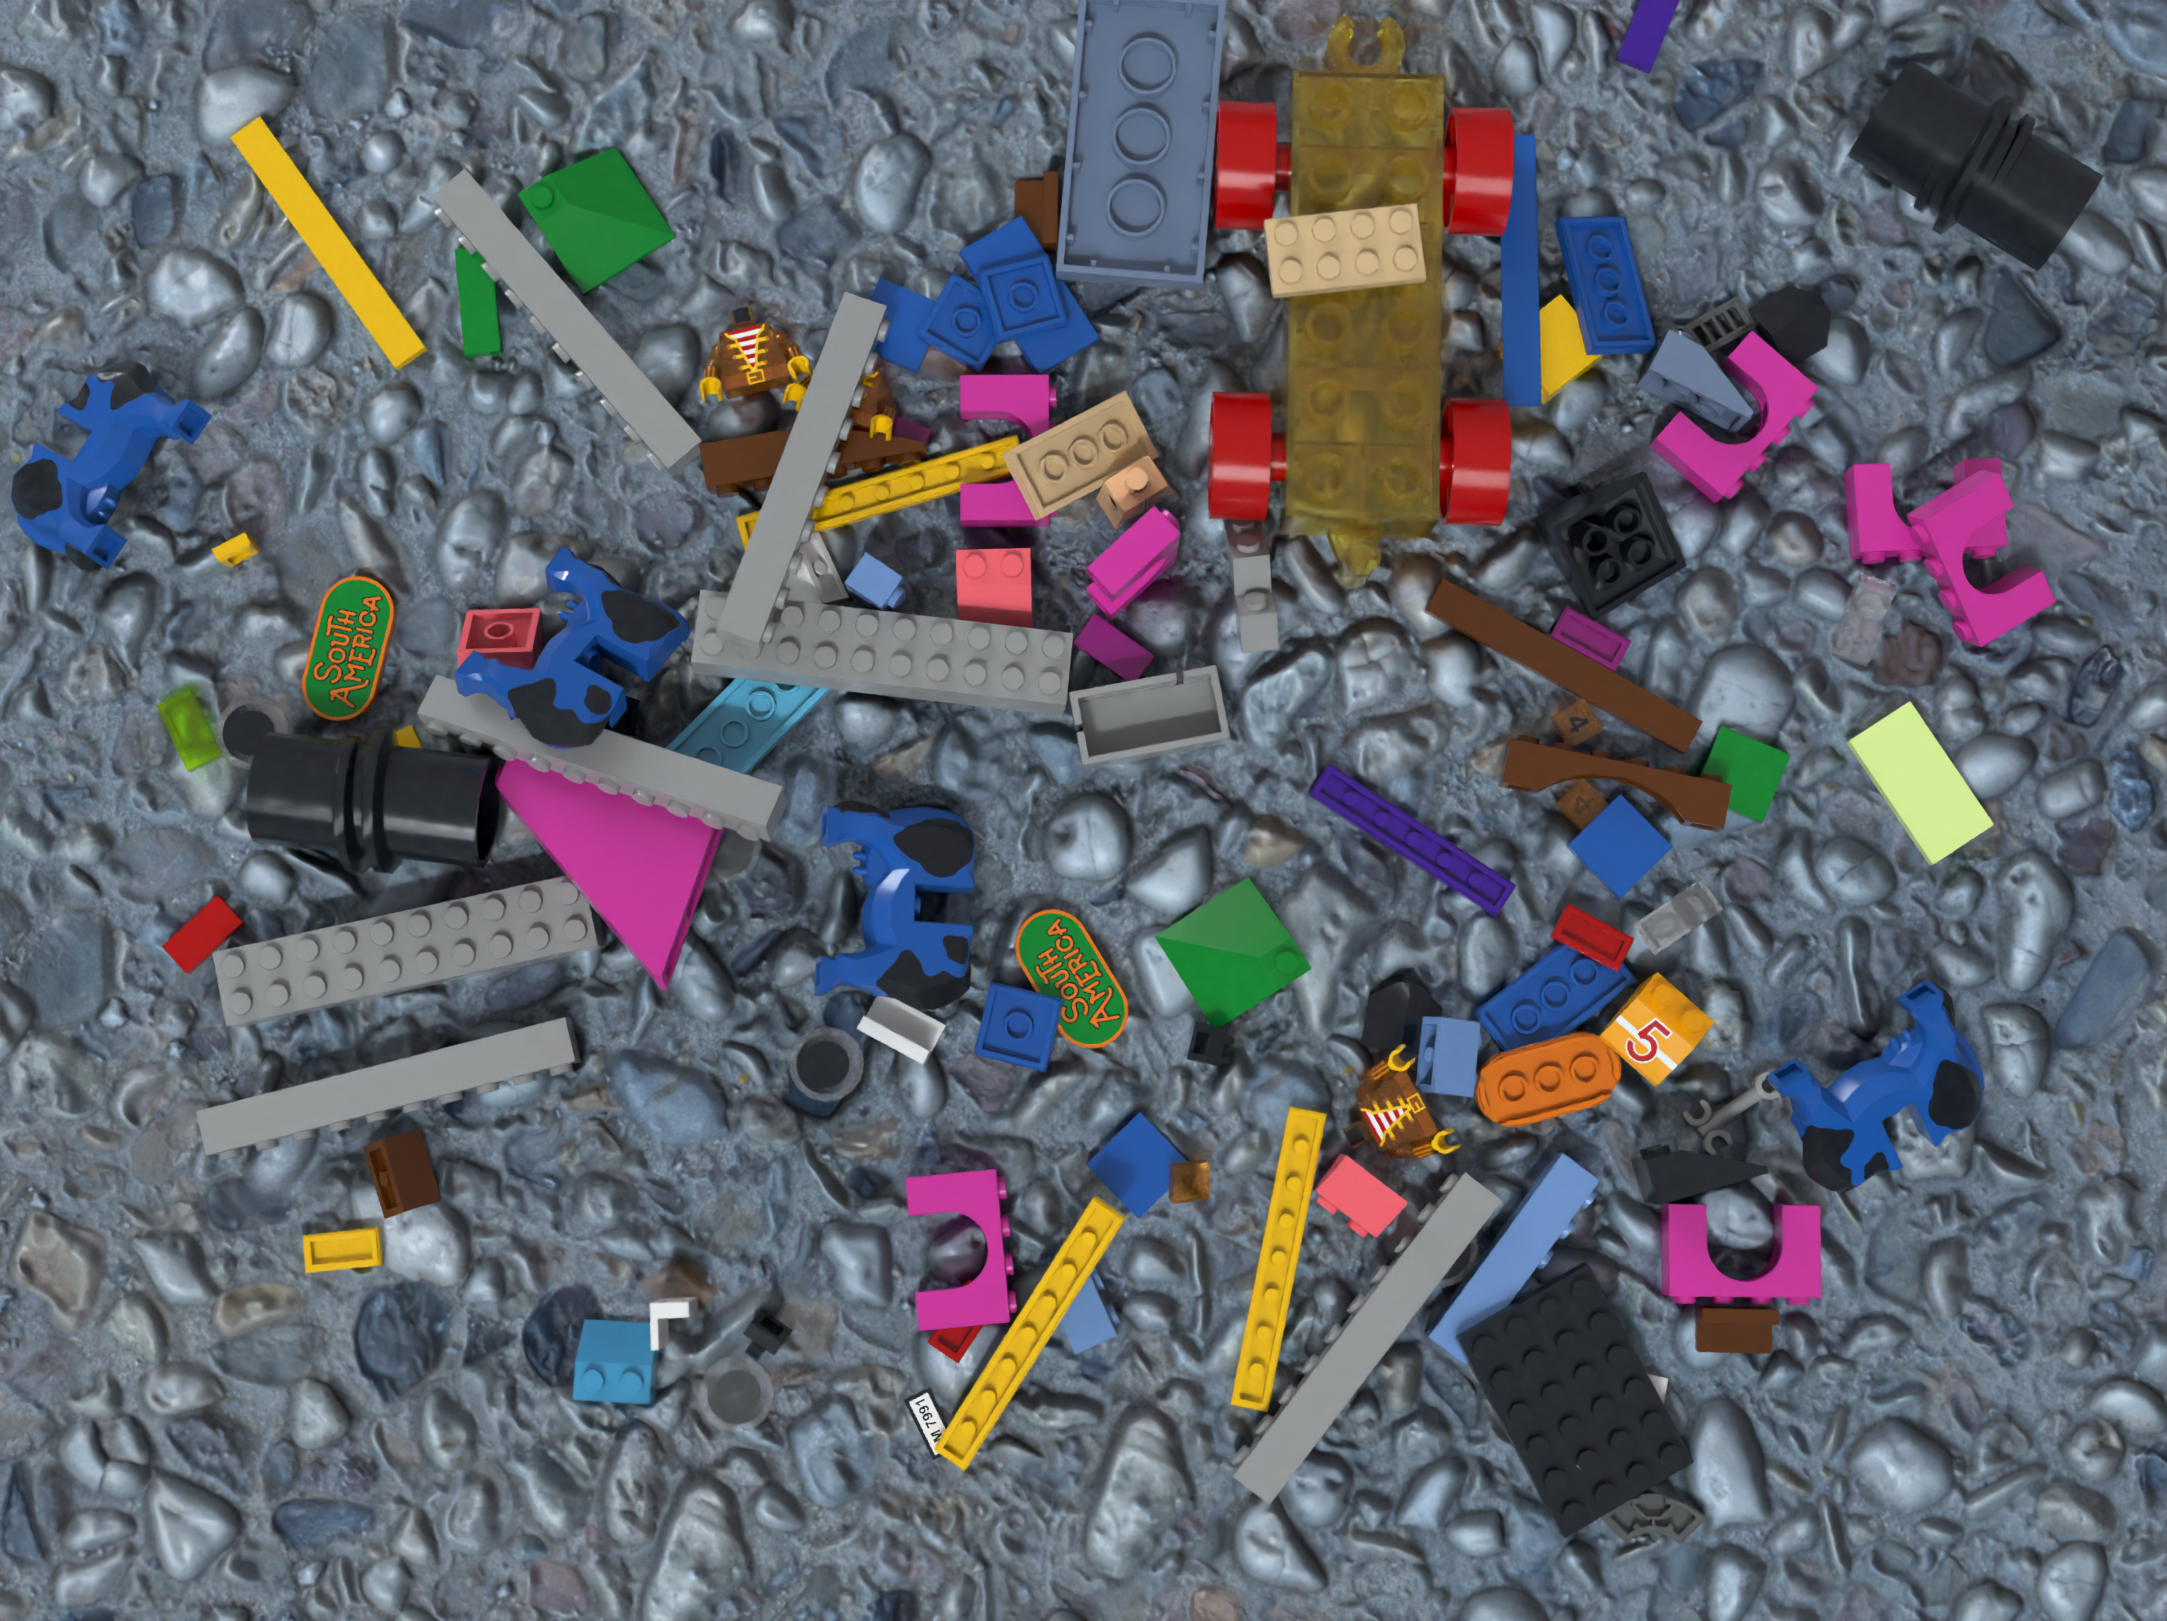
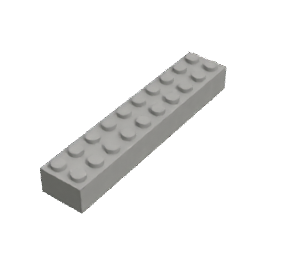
[691,590,1073,716]
[212,876,605,1028]

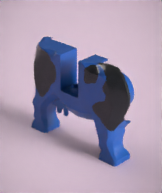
[11,361,212,573]
[454,545,690,749]
[814,800,976,1011]
[1765,980,1985,1193]

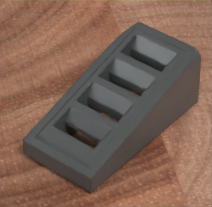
[1679,296,1758,355]

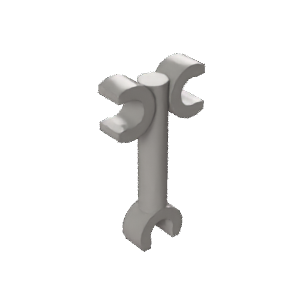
[1680,1072,1780,1156]

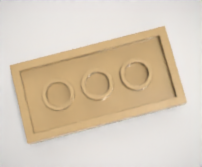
[1263,203,1426,299]
[1001,390,1159,521]

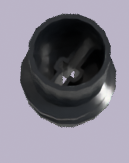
[1847,60,2103,272]
[246,725,501,874]

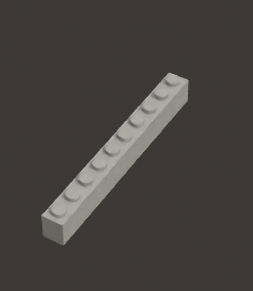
[431,169,704,477]
[716,292,891,653]
[417,674,788,842]
[196,1017,582,1161]
[1231,1170,1502,1505]

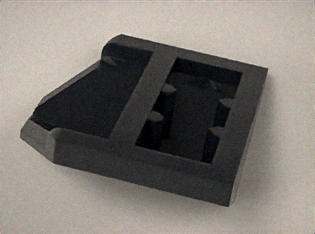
[1747,285,1831,366]
[1360,982,1443,1055]

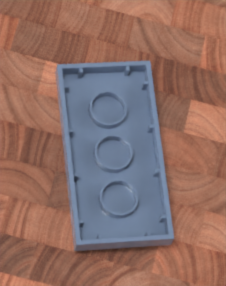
[1056,0,1226,291]

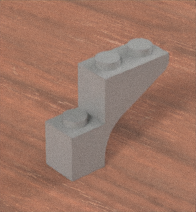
[1223,520,1279,654]

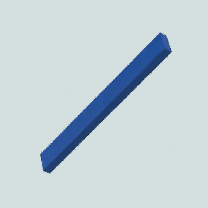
[1500,134,1541,407]

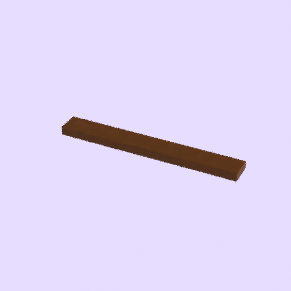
[1424,578,1703,755]

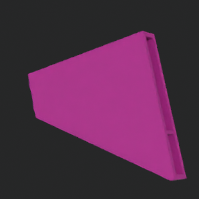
[495,758,725,990]

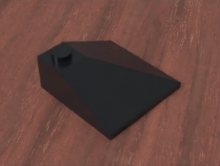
[1534,471,1686,621]

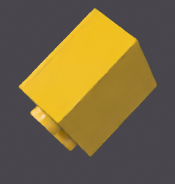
[1498,294,1604,404]

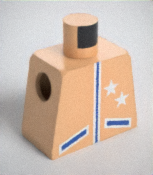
[1096,455,1174,530]

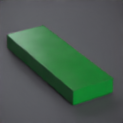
[454,248,503,358]

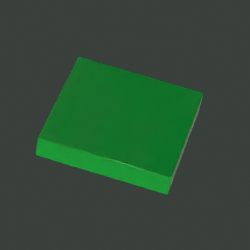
[1699,726,1790,824]

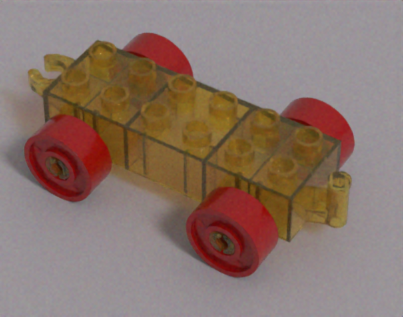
[1208,16,1514,589]

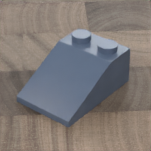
[1635,330,1753,436]

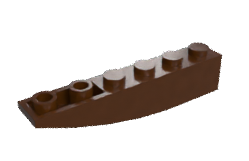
[699,430,928,498]

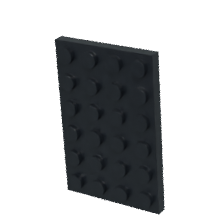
[1454,1262,1694,1538]

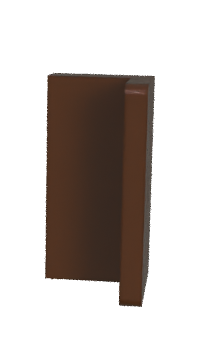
[1014,171,1058,254]
[363,1129,441,1219]
[1695,1306,1779,1353]

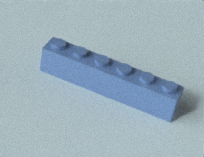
[1424,1153,1599,1365]

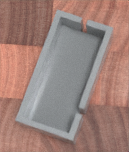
[1069,665,1230,771]

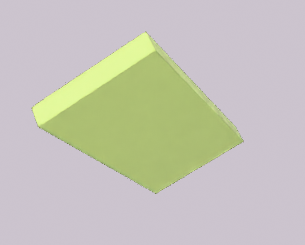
[1846,701,1994,866]

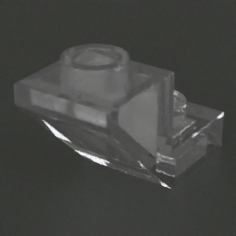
[1832,574,1896,666]
[1633,879,1723,955]

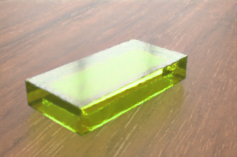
[156,689,224,772]

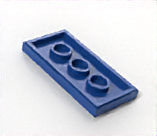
[959,216,1100,375]
[1554,216,1657,355]
[1472,944,1637,1052]

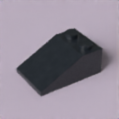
[1631,1144,1769,1205]

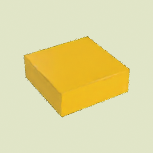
[212,532,260,568]

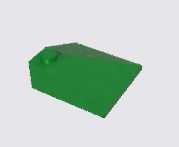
[518,147,676,296]
[1154,877,1312,1028]

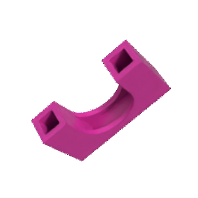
[1649,331,1819,503]
[960,375,1057,528]
[1844,458,2008,564]
[1907,470,2056,647]
[1086,506,1181,621]
[905,1169,1017,1331]
[1661,1203,1821,1305]

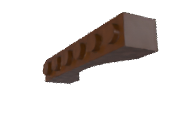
[1498,735,1732,832]

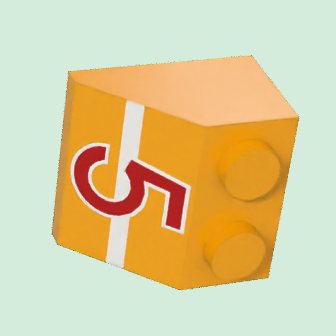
[1599,972,1714,1087]

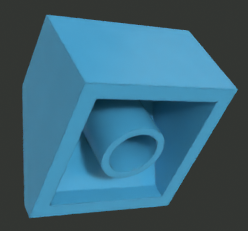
[573,1319,659,1404]

